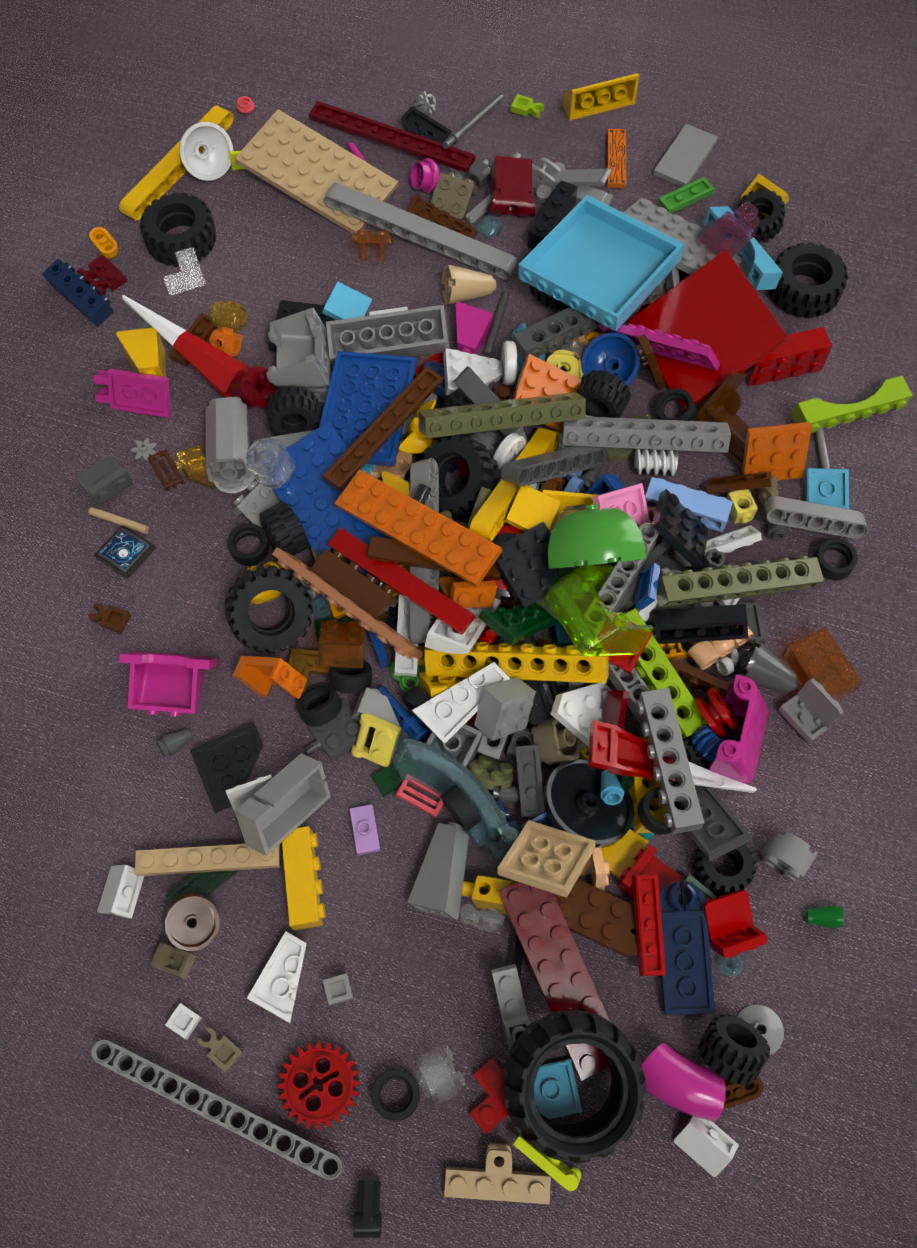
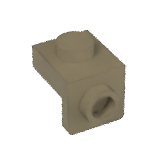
[757,476,779,505]
[151,942,196,980]

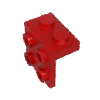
[619,844,684,899]
[703,889,768,958]

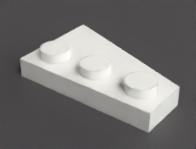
[247,931,307,1023]

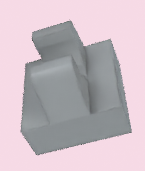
[323,973,353,1006]

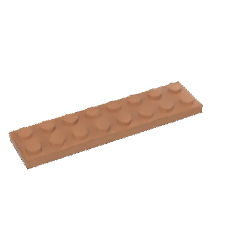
[272,547,425,660]

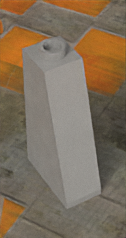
[407,822,469,920]

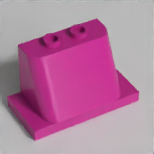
[119,651,220,716]

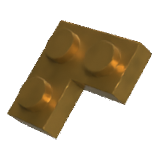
[284,648,336,694]

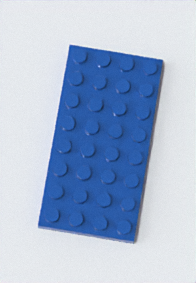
[259,421,401,577]

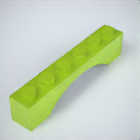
[790,375,913,433]

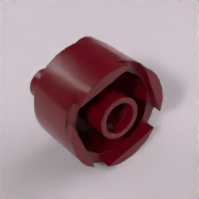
[230,366,278,410]

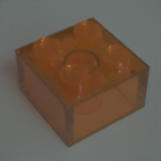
[318,620,365,668]

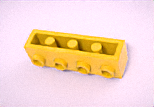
[282,826,326,930]

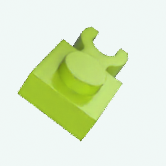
[510,94,544,118]

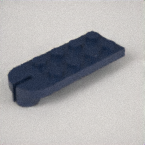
[659,881,715,1015]

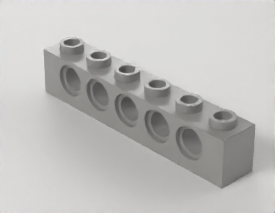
[636,688,704,834]

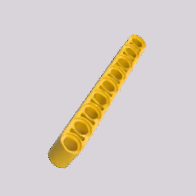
[119,105,234,221]
[469,427,560,541]

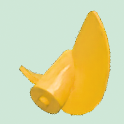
[399,399,436,454]

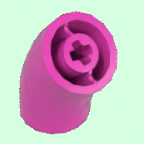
[642,1043,726,1121]

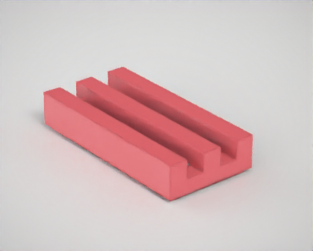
[395,775,444,818]

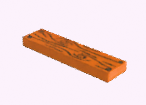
[607,129,626,188]

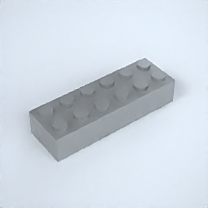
[326,305,450,367]

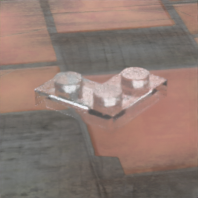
[163,247,206,296]

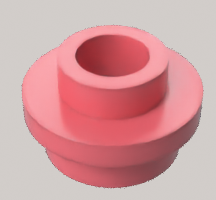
[236,96,254,114]

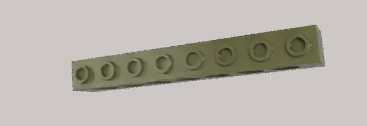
[418,392,586,439]
[656,556,824,609]

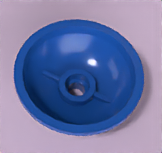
[581,332,640,386]

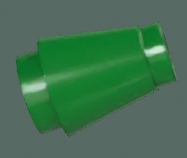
[807,905,844,929]

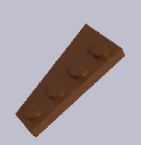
[406,194,477,239]

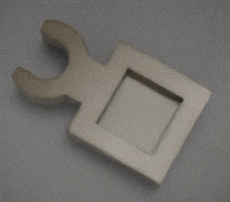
[197,1027,244,1073]

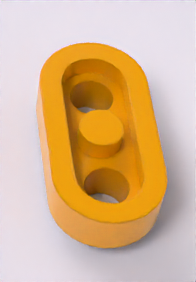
[89,227,119,258]

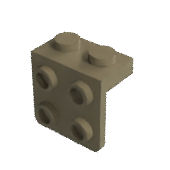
[431,173,478,220]

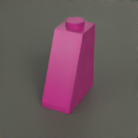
[456,301,493,355]

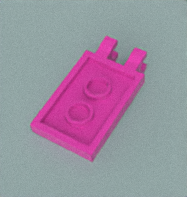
[93,369,171,418]

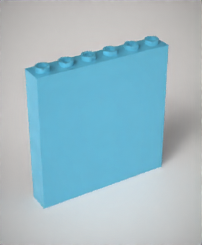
[519,195,685,331]

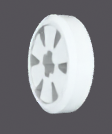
[501,341,517,386]
[493,433,526,478]

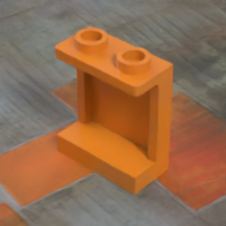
[233,656,307,699]

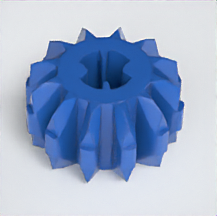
[691,725,724,763]

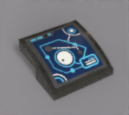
[94,525,156,579]

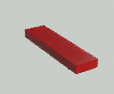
[632,874,666,976]

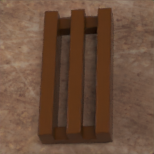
[148,449,185,492]

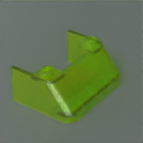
[546,565,654,656]

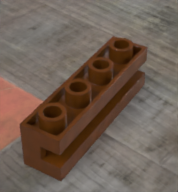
[310,548,399,622]

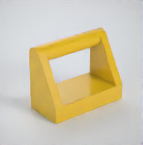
[740,174,789,218]

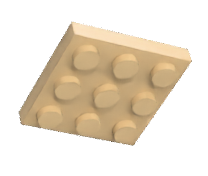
[498,820,595,898]

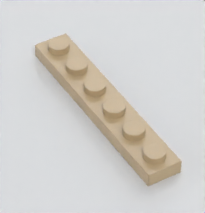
[135,844,280,876]

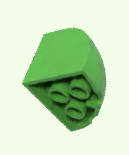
[548,504,646,569]

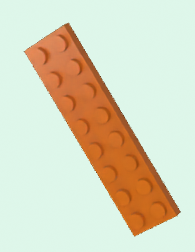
[335,469,503,587]

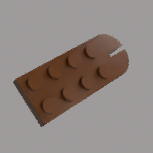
[554,879,638,957]

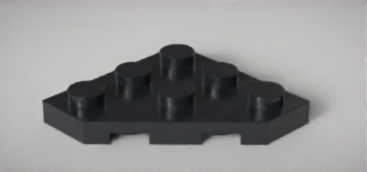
[190,723,263,813]

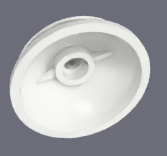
[180,122,233,181]

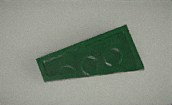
[479,600,567,646]

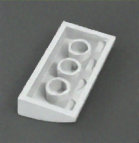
[425,598,501,654]

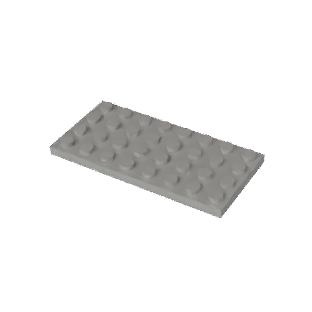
[623,198,751,284]

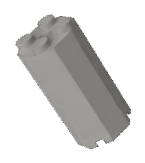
[206,397,251,488]

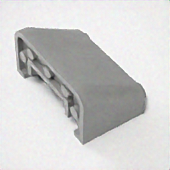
[266,308,331,388]

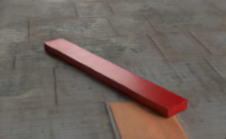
[327,527,476,635]

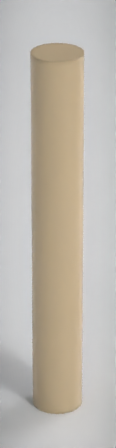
[88,507,149,534]

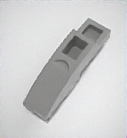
[491,964,530,1050]

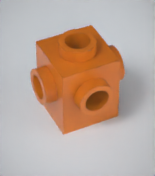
[209,327,243,357]

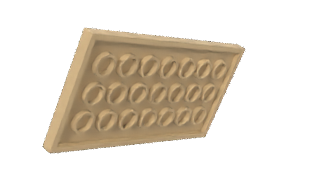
[235,109,398,237]

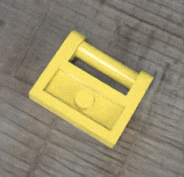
[351,713,401,767]

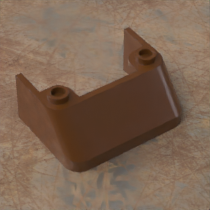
[697,372,750,469]

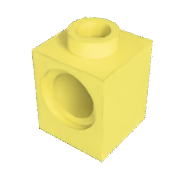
[726,489,758,524]

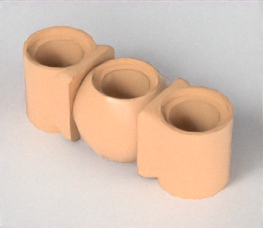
[688,627,754,670]

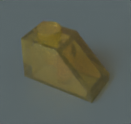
[175,444,216,489]

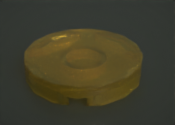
[209,300,249,331]

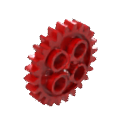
[277,1041,361,1130]

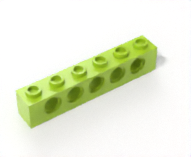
[621,608,708,739]

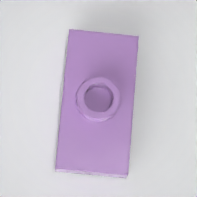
[350,804,381,855]

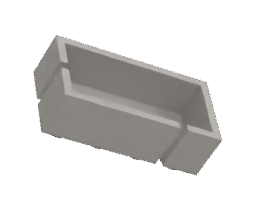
[235,753,331,856]

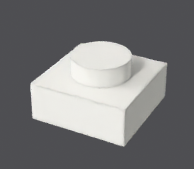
[165,1003,202,1040]

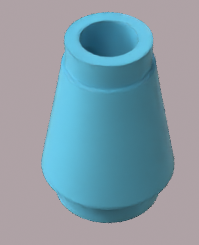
[601,770,624,805]

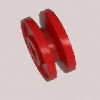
[695,687,740,738]

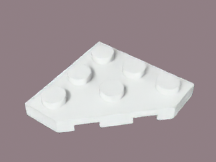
[443,348,503,395]
[551,683,612,747]

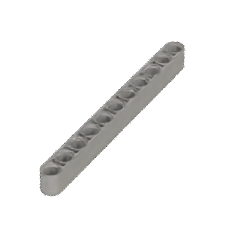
[324,183,518,280]
[91,1040,344,1180]

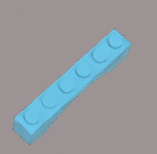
[703,206,783,290]

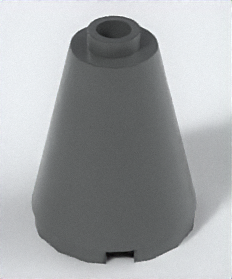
[733,639,800,694]

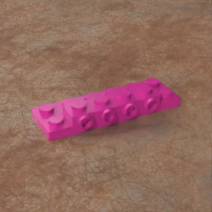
[599,323,720,371]

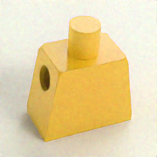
[462,876,514,915]

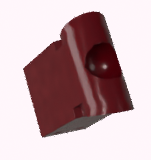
[488,155,535,217]

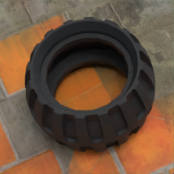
[502,1010,646,1163]

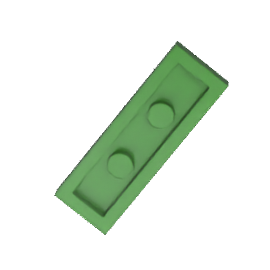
[658,177,715,214]

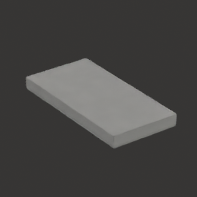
[653,124,718,187]

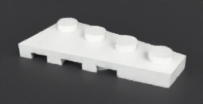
[412,662,510,744]

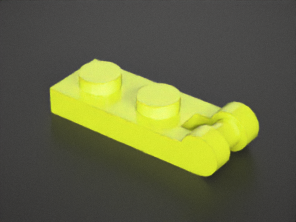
[513,1135,581,1191]

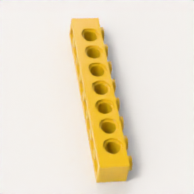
[424,642,609,683]

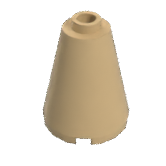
[442,265,496,305]

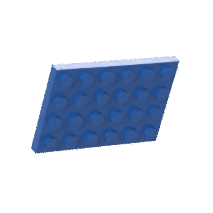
[319,351,417,467]

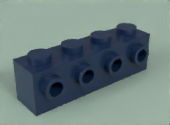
[42,259,114,327]

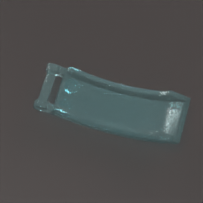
[392,738,518,860]

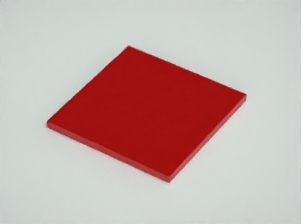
[627,249,790,412]

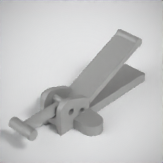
[513,152,613,205]

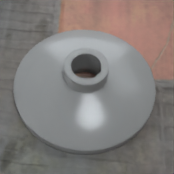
[736,1005,784,1055]

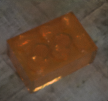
[782,627,862,701]

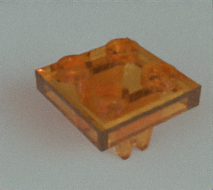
[352,230,394,261]

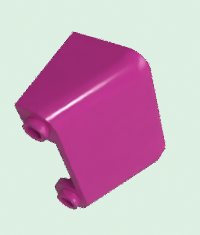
[707,674,769,785]

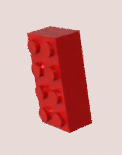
[744,327,833,386]

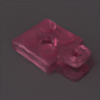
[699,202,760,257]

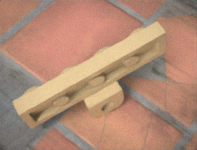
[444,1143,551,1204]

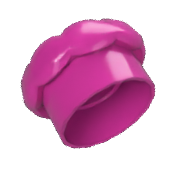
[410,158,440,193]

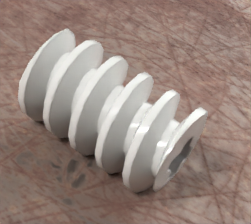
[634,449,678,476]

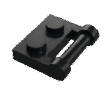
[523,680,561,727]

